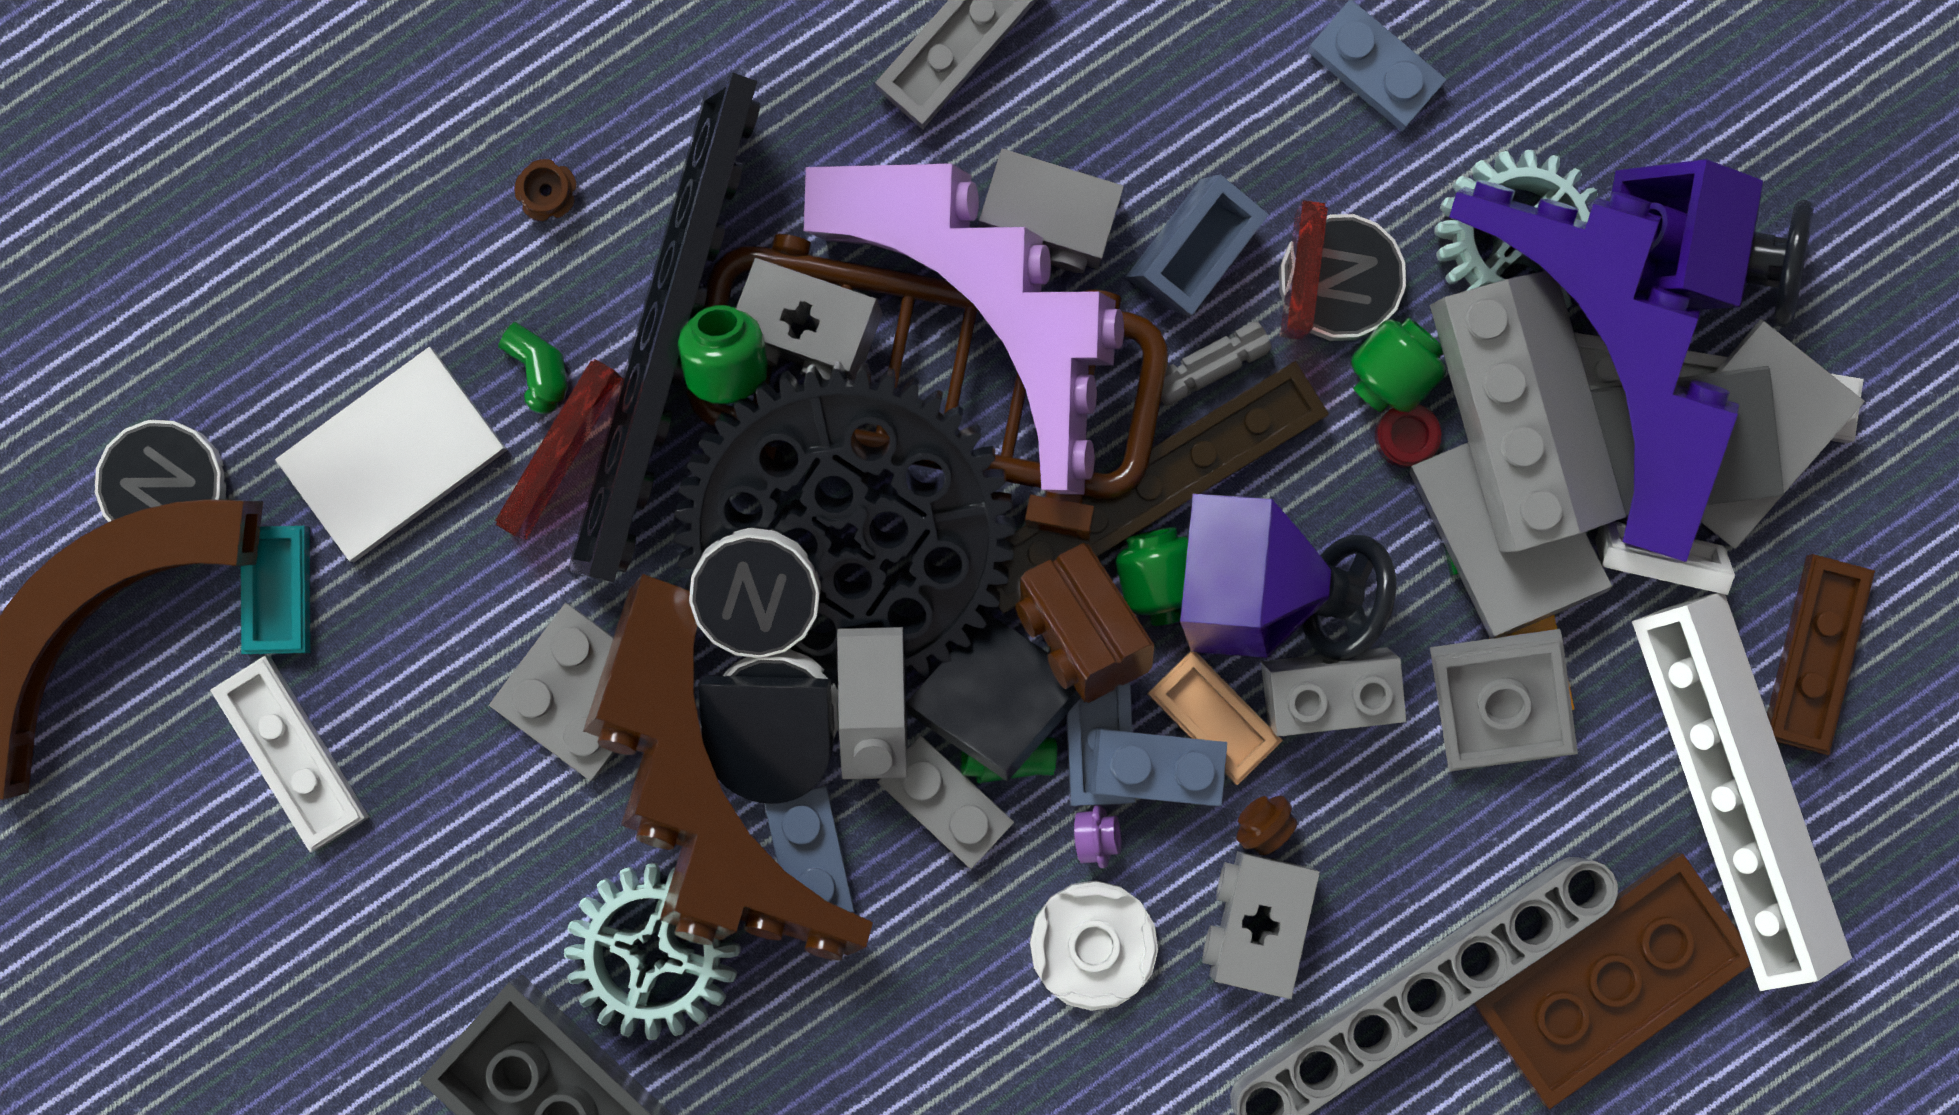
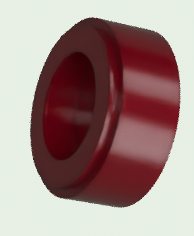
[1375,405,1441,468]

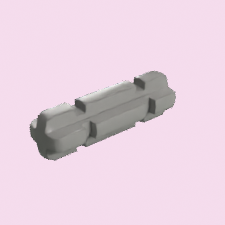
[1161,322,1272,405]

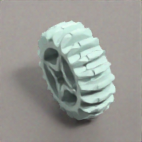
[1434,150,1598,308]
[564,863,740,1040]

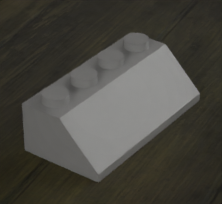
[1430,271,1626,552]

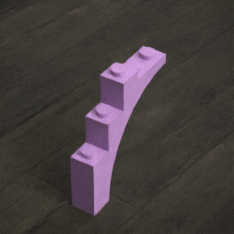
[804,164,1124,495]

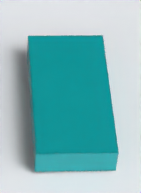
[241,525,311,655]

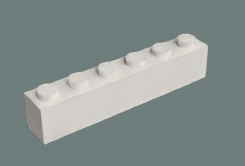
[1632,593,1852,991]

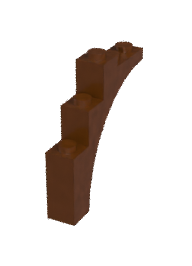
[583,574,873,960]

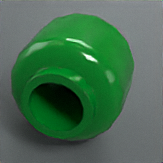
[678,305,768,404]
[1351,317,1446,413]
[1116,528,1189,626]

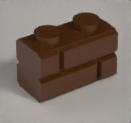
[1015,543,1154,703]

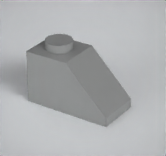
[837,627,908,779]

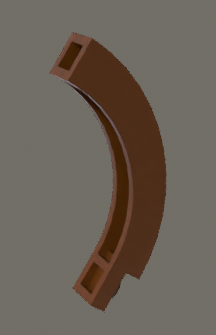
[0,499,263,800]

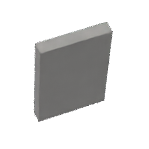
[1701,319,1865,549]
[1409,442,1612,639]

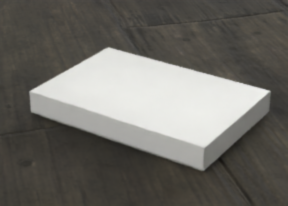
[275,347,507,562]

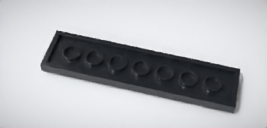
[567,73,760,582]

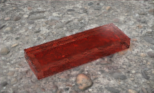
[495,359,623,540]

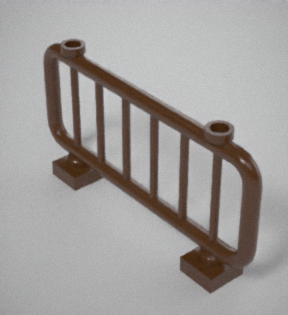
[687,234,1168,541]

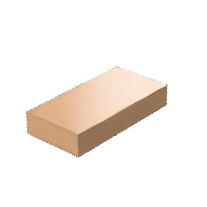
[1147,651,1283,785]

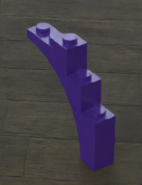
[1449,180,1739,562]

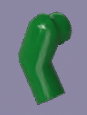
[498,322,568,414]

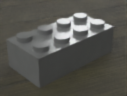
[419,974,673,1115]

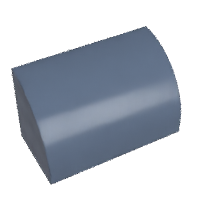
[1125,174,1269,316]

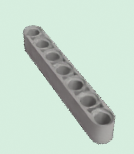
[1230,857,1618,1115]

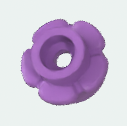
[1074,805,1122,868]

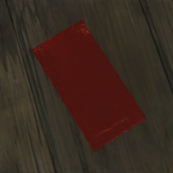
[1280,200,1328,340]

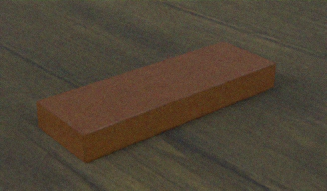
[1767,554,1875,755]

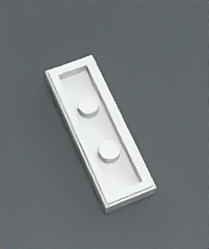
[210,656,369,852]

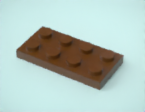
[1472,852,1751,1110]

